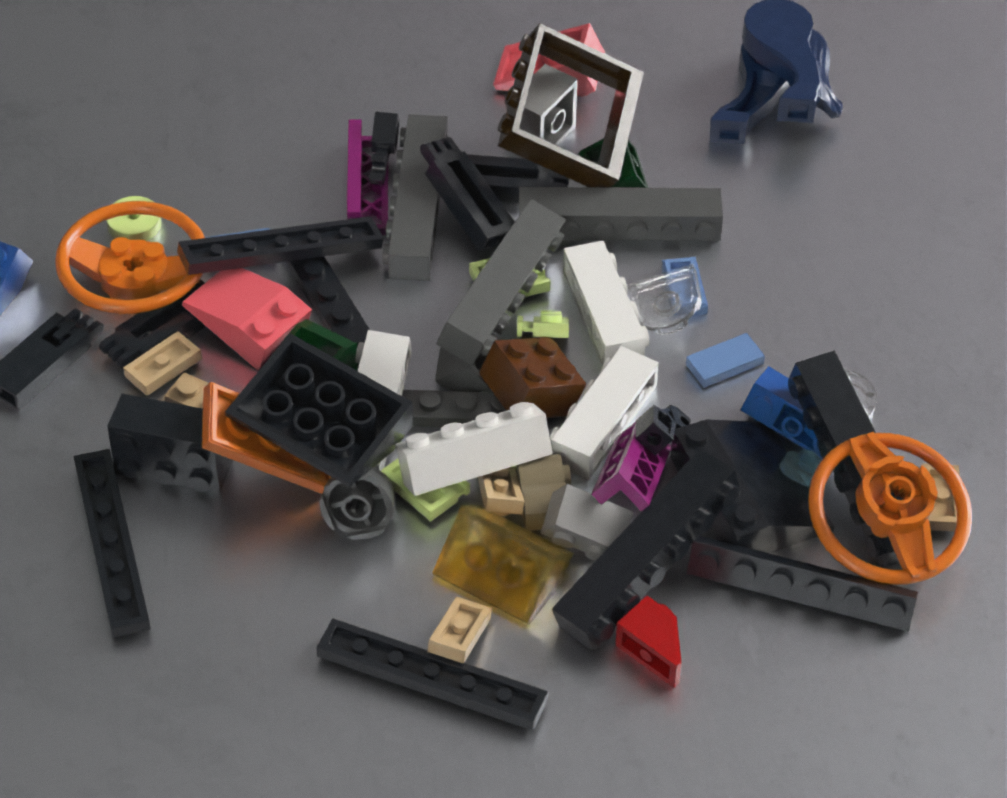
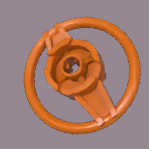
[55,201,205,314]
[808,432,972,585]

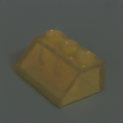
[432,505,573,624]

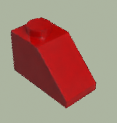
[615,595,682,689]

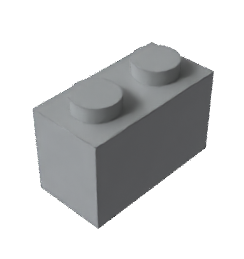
[541,484,634,561]

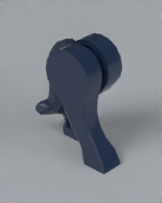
[710,0,843,144]

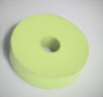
[107,196,161,241]

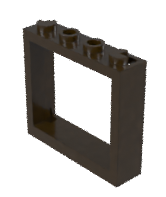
[497,23,644,188]

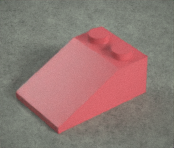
[493,23,605,97]
[182,268,312,371]

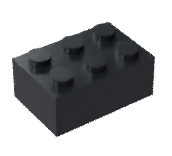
[107,393,233,494]

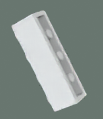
[563,240,649,366]
[356,330,412,471]
[550,346,659,480]
[395,402,553,496]

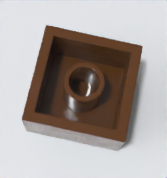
[479,337,587,418]

